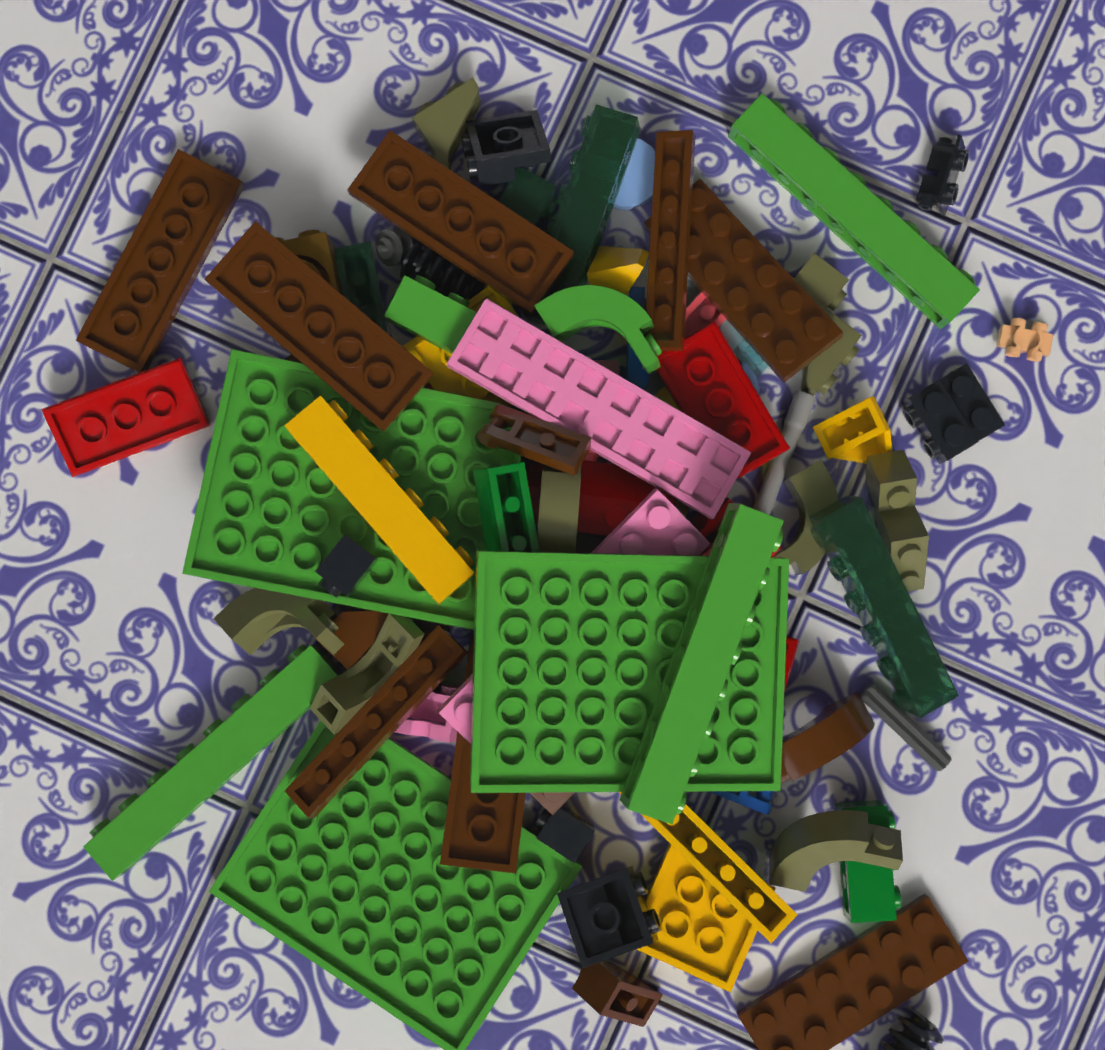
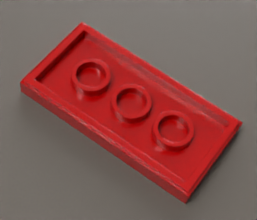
[656,321,790,480]
[41,357,211,477]

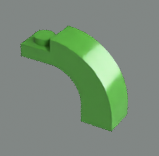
[534,285,662,374]

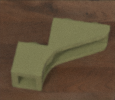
[412,78,481,170]
[794,253,862,396]
[866,450,929,595]

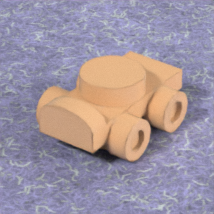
[996,318,1053,362]

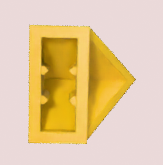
[587,246,649,295]
[813,396,892,464]

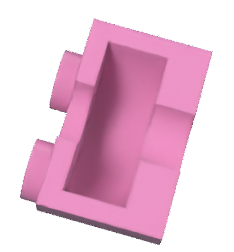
[395,686,459,743]

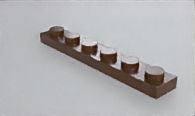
[644,130,696,351]
[285,625,469,818]

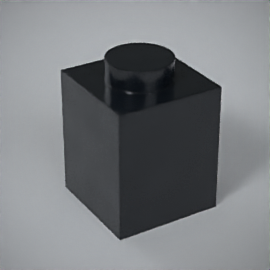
[315,534,377,598]
[534,805,595,863]

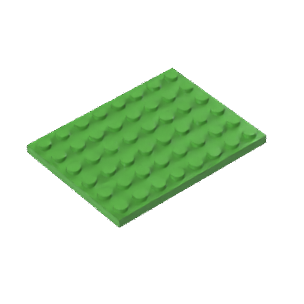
[182,349,530,630]
[469,550,789,793]
[209,721,582,1050]

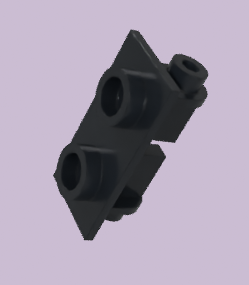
[916,134,969,217]

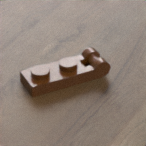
[477,405,591,476]

